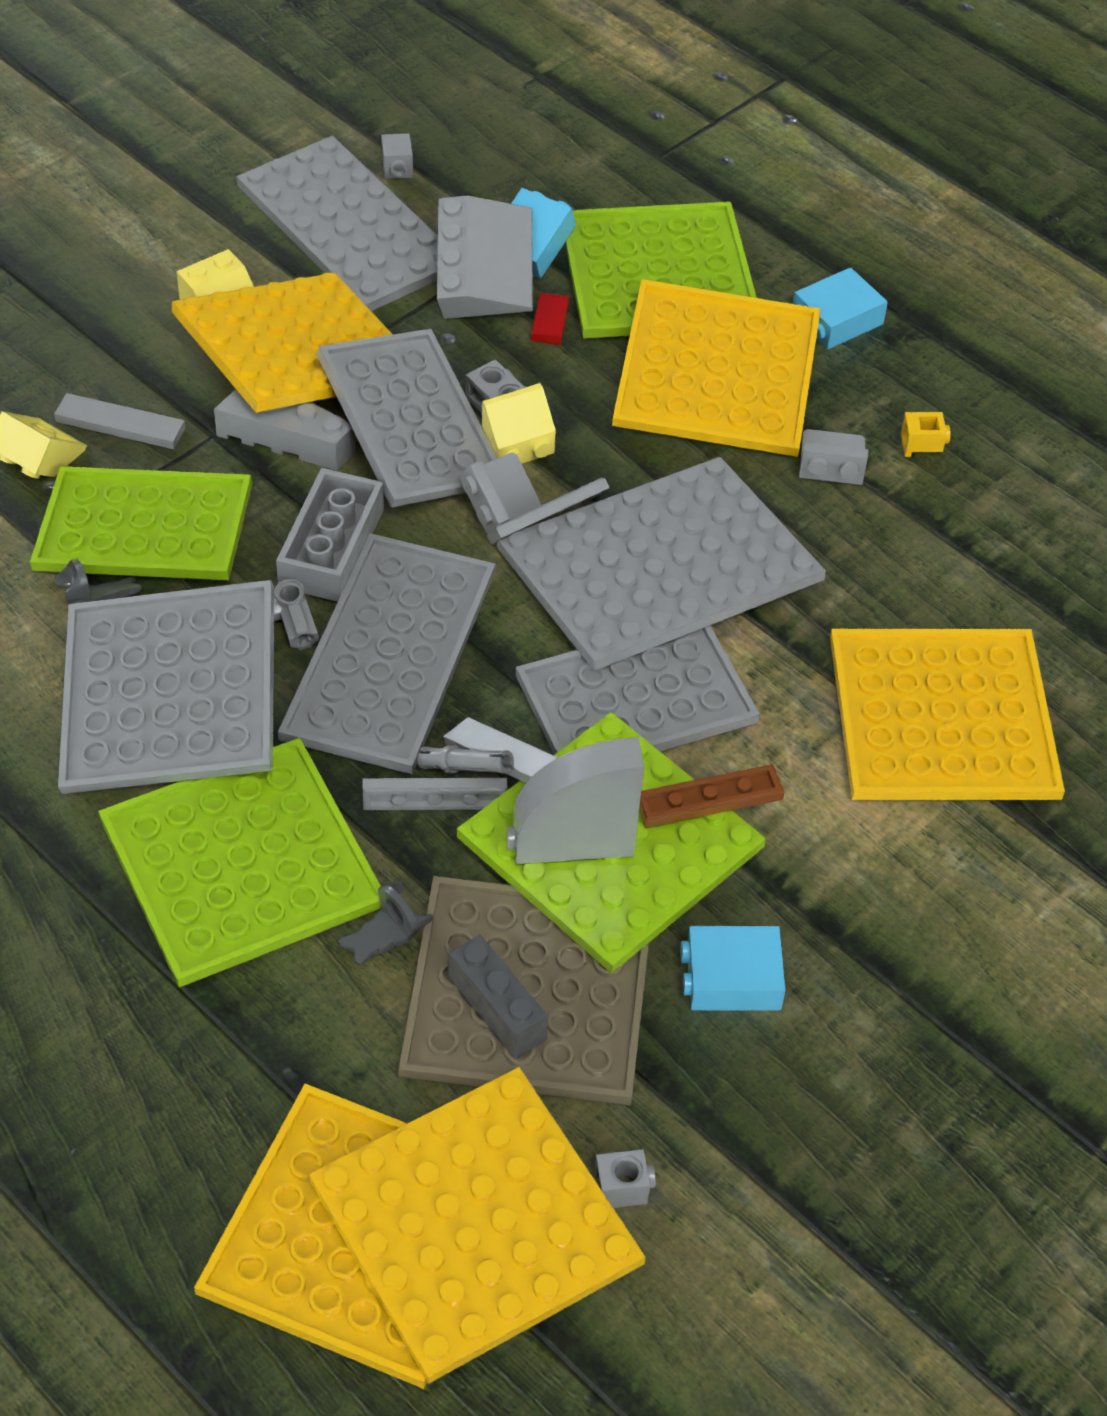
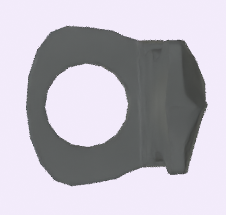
[54,558,142,605]
[338,881,433,966]

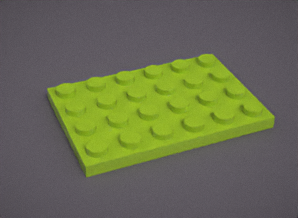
[30,466,253,580]

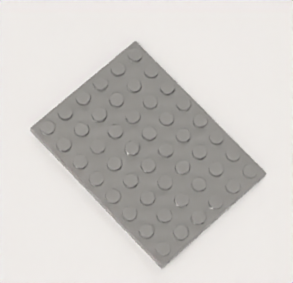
[497,457,826,671]

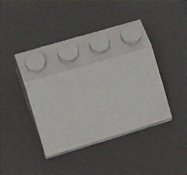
[437,196,533,319]

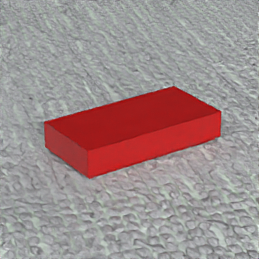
[531,293,570,345]

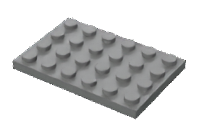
[316,329,497,507]
[515,625,760,755]

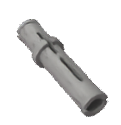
[417,745,514,774]

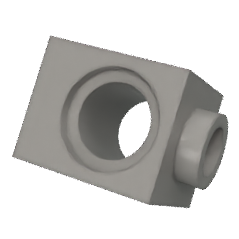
[381,133,413,179]
[594,1149,656,1208]

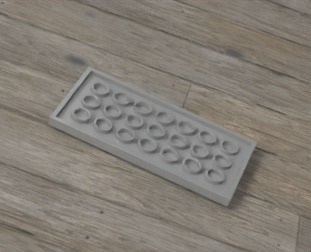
[236,135,438,311]
[278,533,496,774]

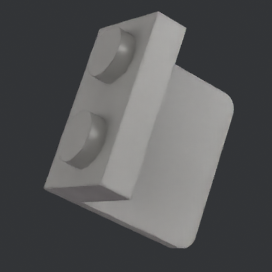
[799,429,868,485]
[459,453,541,533]

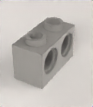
[465,360,527,413]

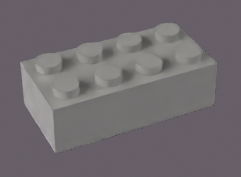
[276,468,384,602]

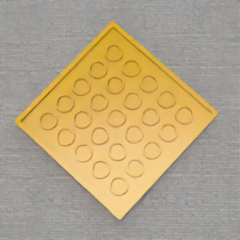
[171,273,393,413]
[612,279,821,457]
[830,629,1065,800]
[309,1067,646,1384]
[194,1084,427,1389]

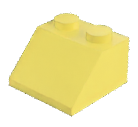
[176,249,254,300]
[482,383,556,464]
[0,411,87,479]

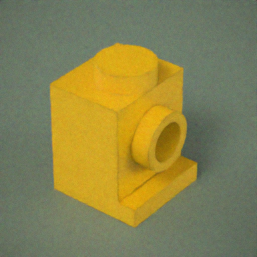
[900,412,950,457]

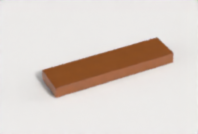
[639,764,785,828]

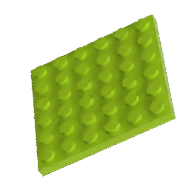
[564,201,757,339]
[457,712,766,974]
[98,738,382,988]

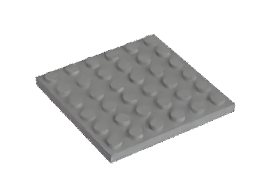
[58,580,274,794]

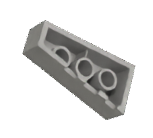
[214,389,356,471]

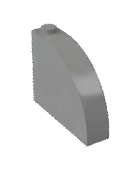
[506,737,644,864]

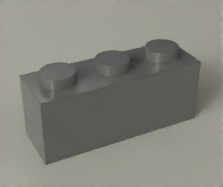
[448,934,548,1059]

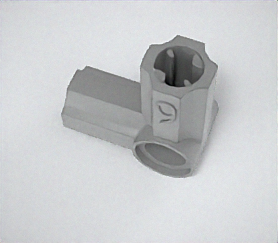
[274,579,319,650]

